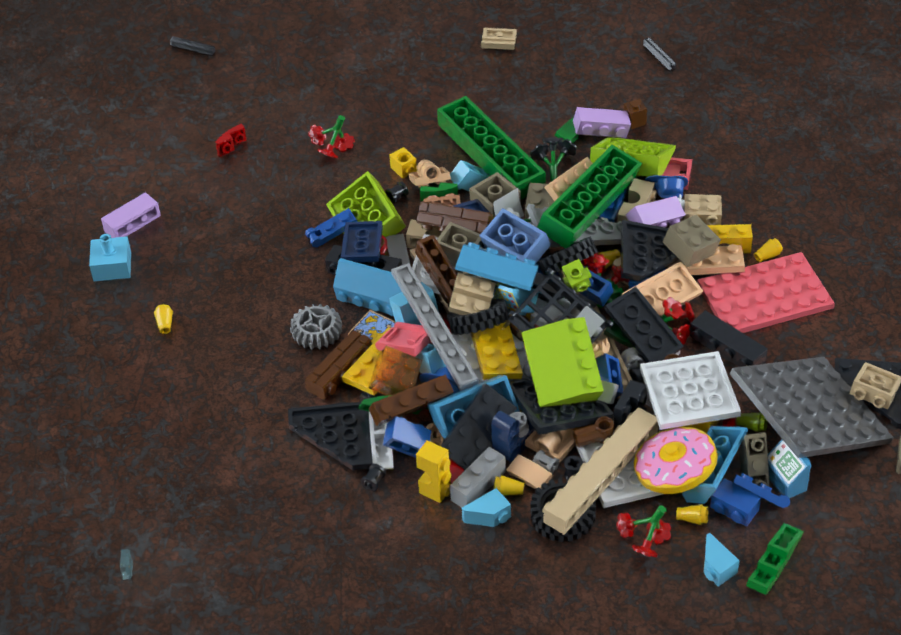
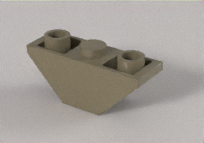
[739,432,769,491]

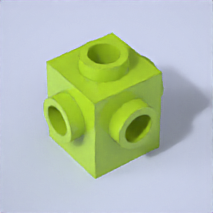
[562,259,592,292]

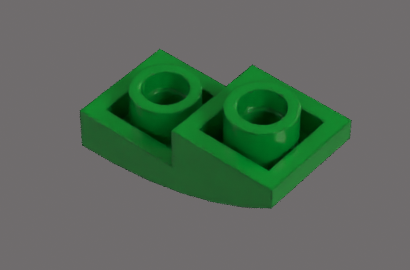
[554,117,579,142]
[420,182,458,202]

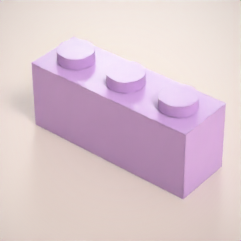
[573,107,631,138]
[101,192,161,238]
[626,196,686,228]

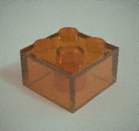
[368,345,422,396]

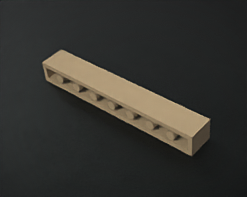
[543,407,658,535]

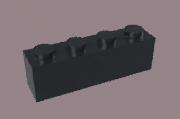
[690,310,768,367]

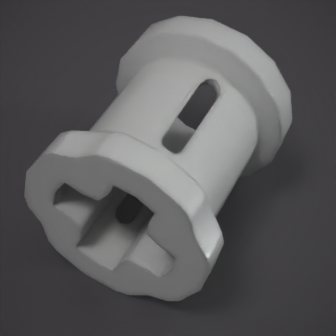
[533,450,559,475]

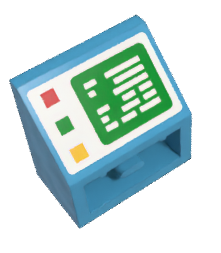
[768,439,811,498]

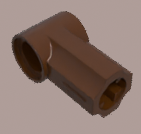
[572,417,614,447]

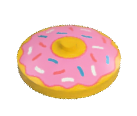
[634,427,718,494]

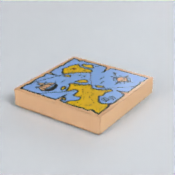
[348,310,396,344]

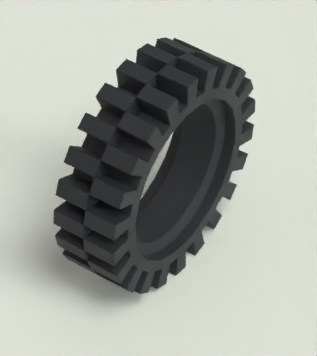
[537,236,598,276]
[447,298,510,335]
[530,478,596,542]

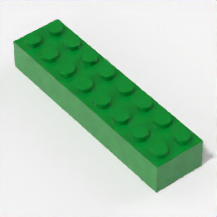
[437,96,546,200]
[537,145,642,248]

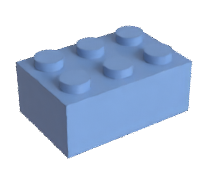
[480,208,551,264]

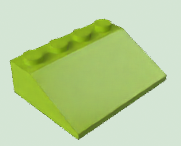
[590,137,676,178]
[326,171,406,238]
[522,317,604,407]

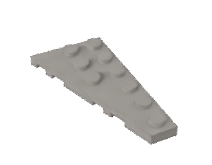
[526,203,622,247]

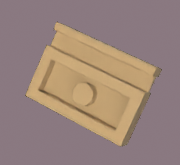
[481,28,517,50]

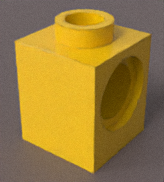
[389,147,417,179]

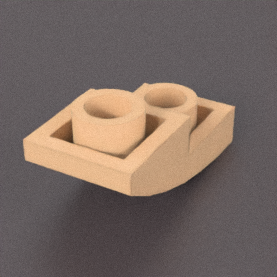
[592,338,610,359]
[506,454,553,489]

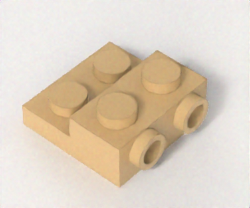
[684,194,722,225]
[448,272,496,315]
[849,362,901,409]

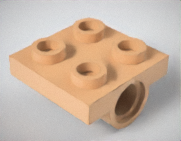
[409,160,451,188]
[525,428,576,463]

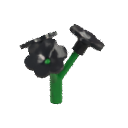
[530,137,577,182]

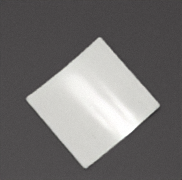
[493,188,524,218]

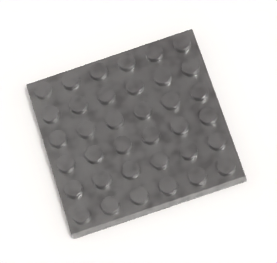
[730,357,894,458]

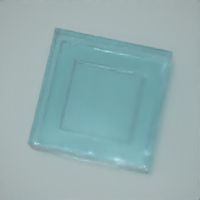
[120,549,133,579]

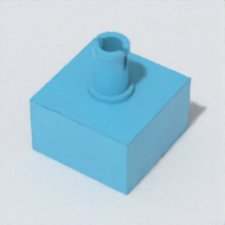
[89,234,131,281]
[389,282,439,325]

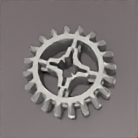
[290,304,342,350]

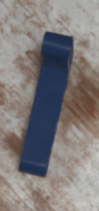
[491,411,535,462]

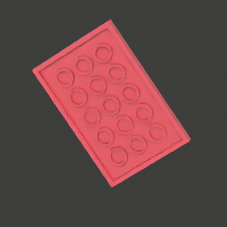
[697,252,835,333]

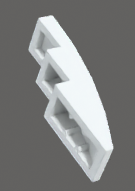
[369,412,394,470]

